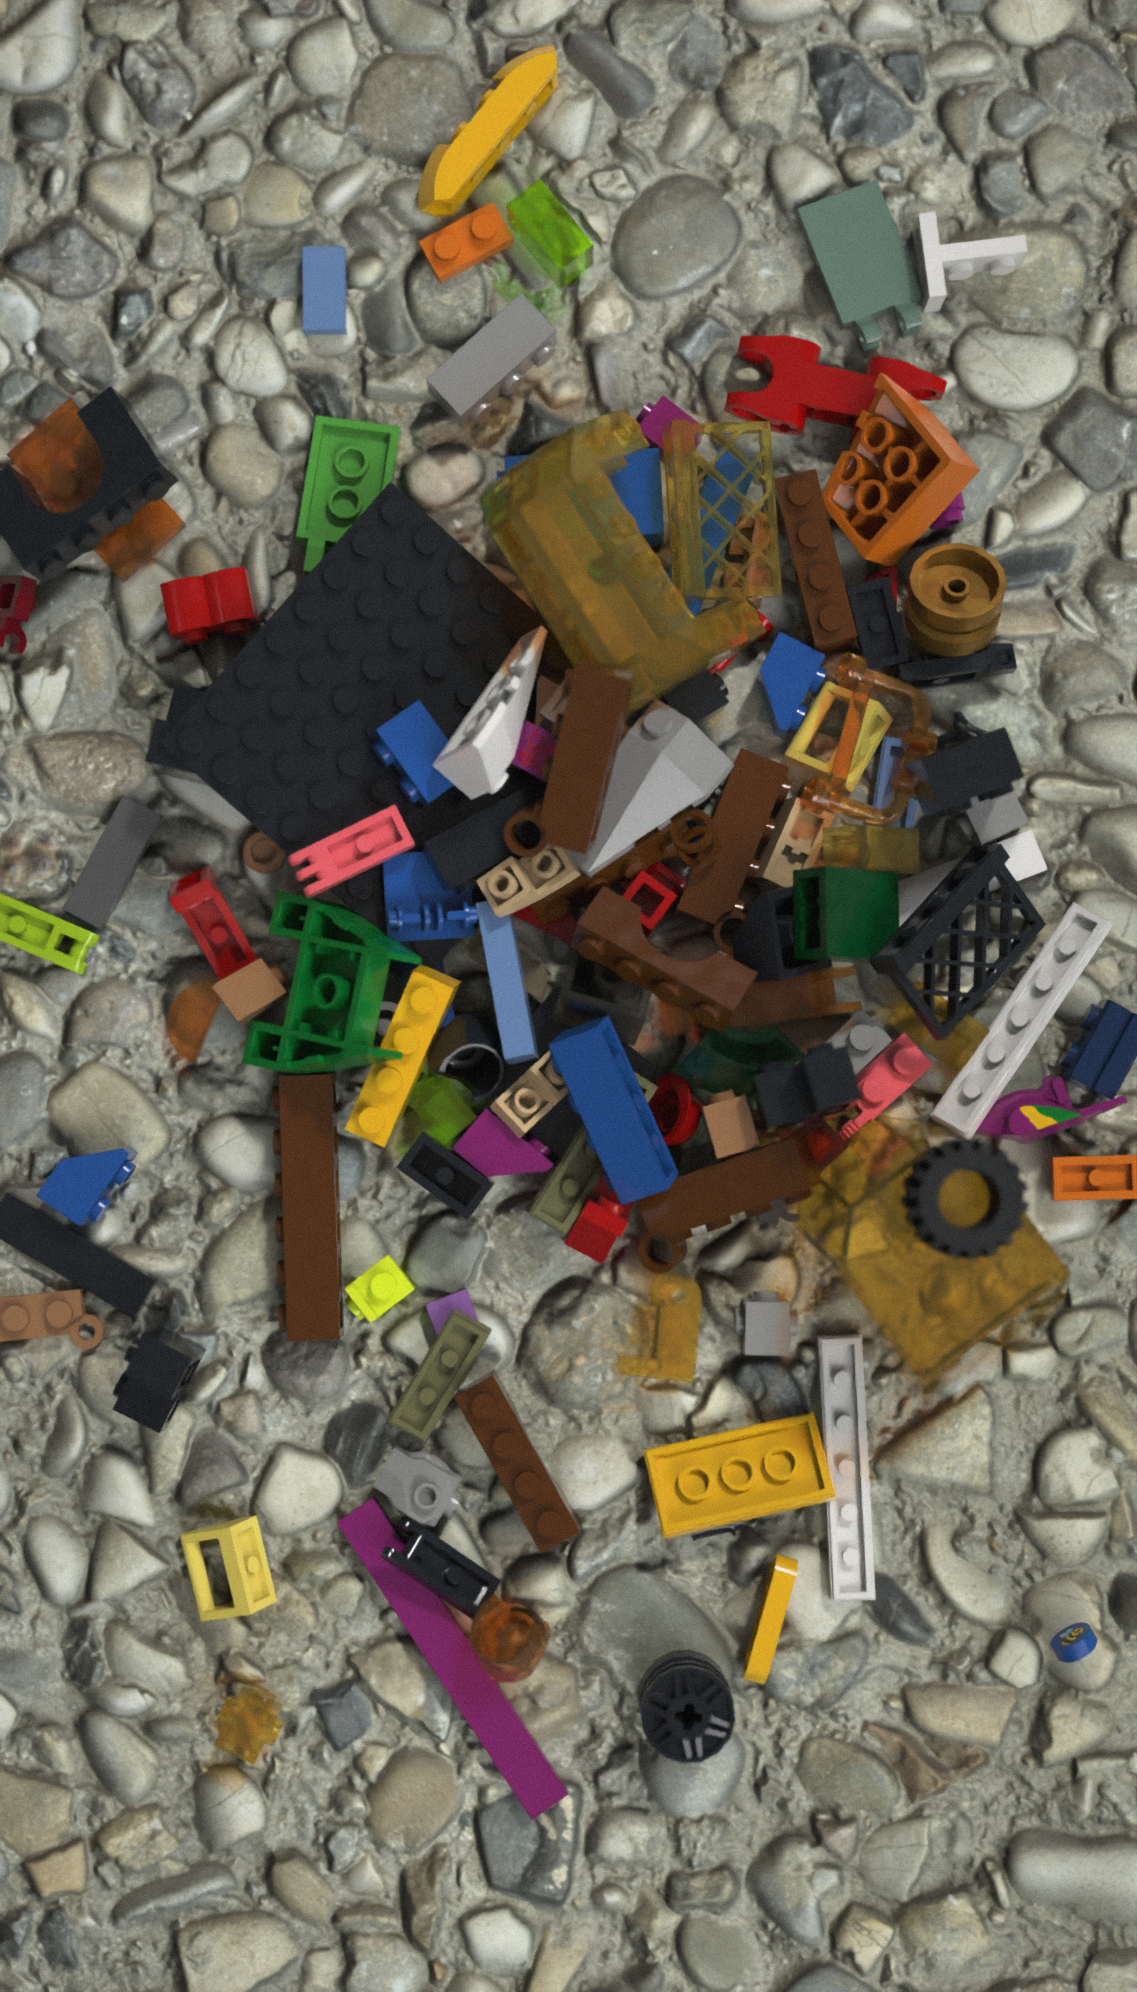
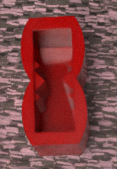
[160,567,259,645]

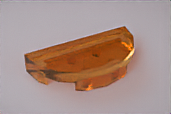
[167,980,222,1064]

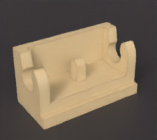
[754,797,835,889]

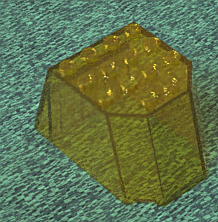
[794,1115,1071,1403]

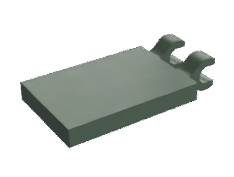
[796,179,923,354]

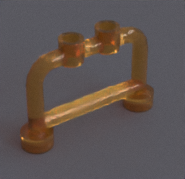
[800,652,938,826]

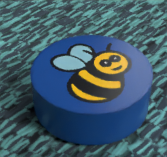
[1050,1622,1098,1663]

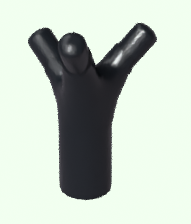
[931,711,988,746]

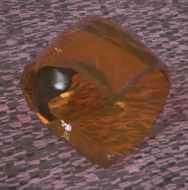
[471,1594,552,1683]

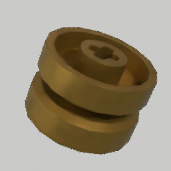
[904,543,1007,657]

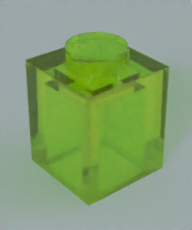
[410,1076,479,1145]

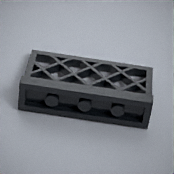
[868,844,1046,1040]

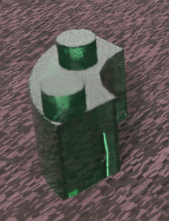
[674,1025,805,1098]

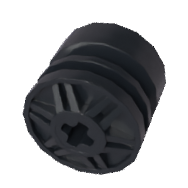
[639,1650,735,1763]

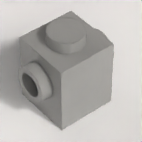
[734,1290,798,1356]

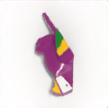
[974,1074,1127,1144]

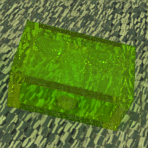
[506,179,594,290]

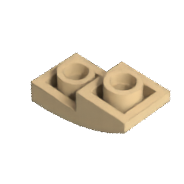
[476,844,581,918]
[490,1049,569,1139]

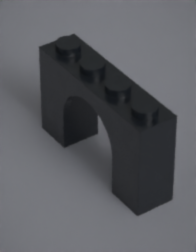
[0,386,179,583]

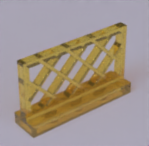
[662,419,782,604]

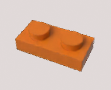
[418,201,514,284]
[1049,1155,1137,1201]

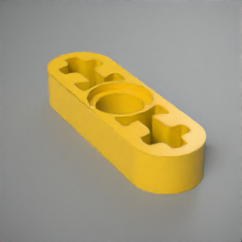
[741,1554,798,1685]

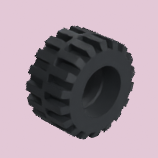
[901,1139,1029,1260]

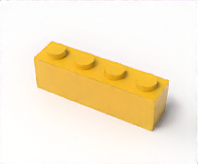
[344,964,461,1147]

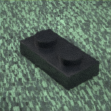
[846,577,910,674]

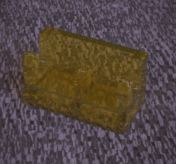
[885,981,990,1071]

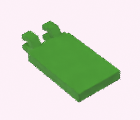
[296,415,401,578]

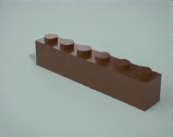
[272,1074,344,1341]

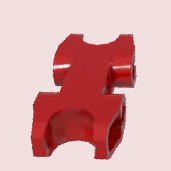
[724,335,947,446]

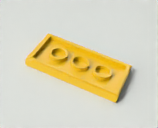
[643,1411,836,1539]

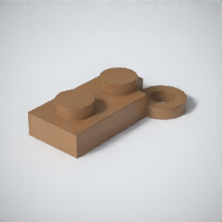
[0,1288,105,1349]

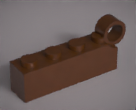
[504,659,637,857]
[675,748,792,957]
[636,1132,823,1273]

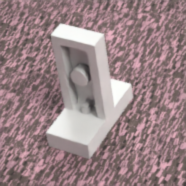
[912,211,1028,313]

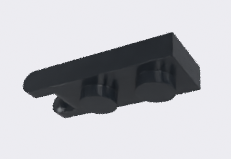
[380,1516,501,1621]

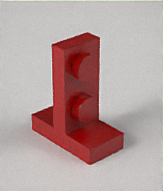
[168,863,259,981]
[564,1174,636,1264]

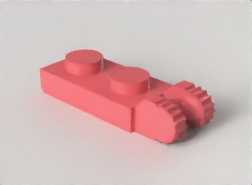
[823,1032,933,1142]

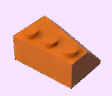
[822,372,980,567]

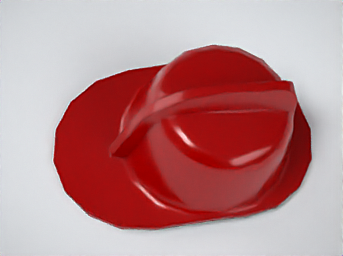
[648,1073,705,1146]

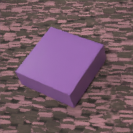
[425,1288,479,1335]

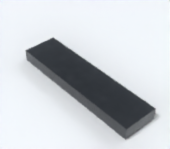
[0,1192,159,1318]

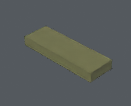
[387,1307,492,1443]

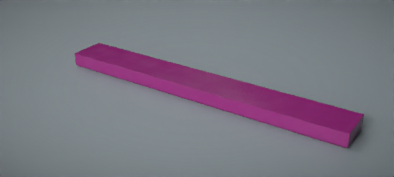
[337,1495,568,1819]

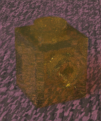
[214,1686,284,1765]

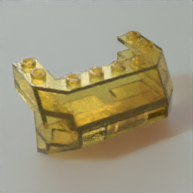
[479,408,767,722]

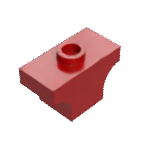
[622,861,687,939]

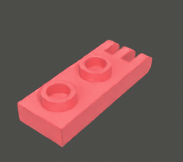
[287,804,415,898]

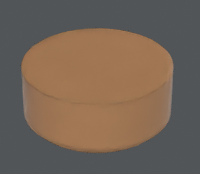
[242,830,287,874]

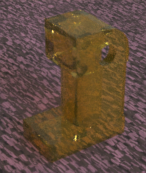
[618,1272,702,1382]

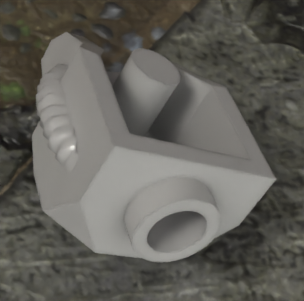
[373,1446,463,1527]

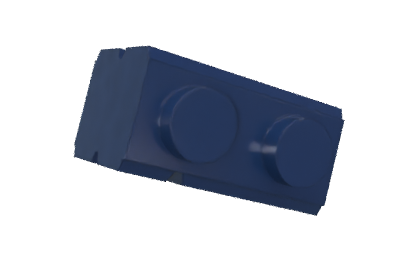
[1059,999,1137,1101]

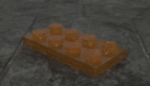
[6,398,187,583]

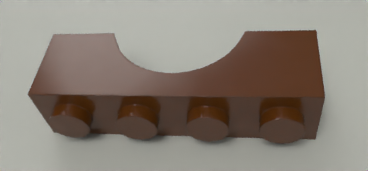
[769,469,858,653]
[571,886,758,1033]
[454,1369,580,1554]

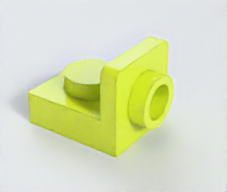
[344,1254,416,1323]

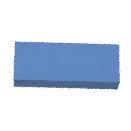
[476,901,540,1065]

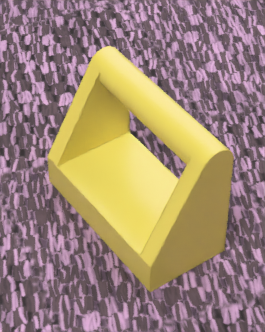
[783,681,893,793]
[180,1515,277,1621]

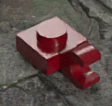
[0,575,37,654]

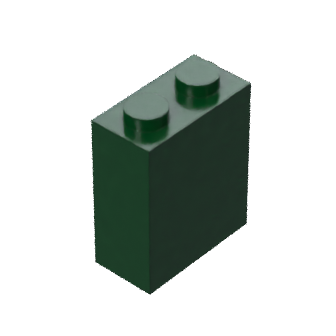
[793,866,899,964]

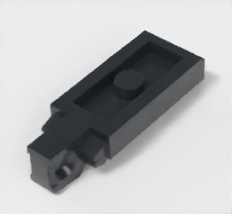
[893,643,1017,693]

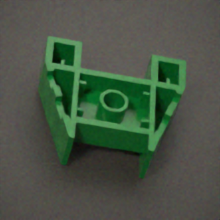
[242,891,422,1075]

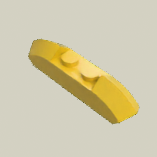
[418,45,558,218]

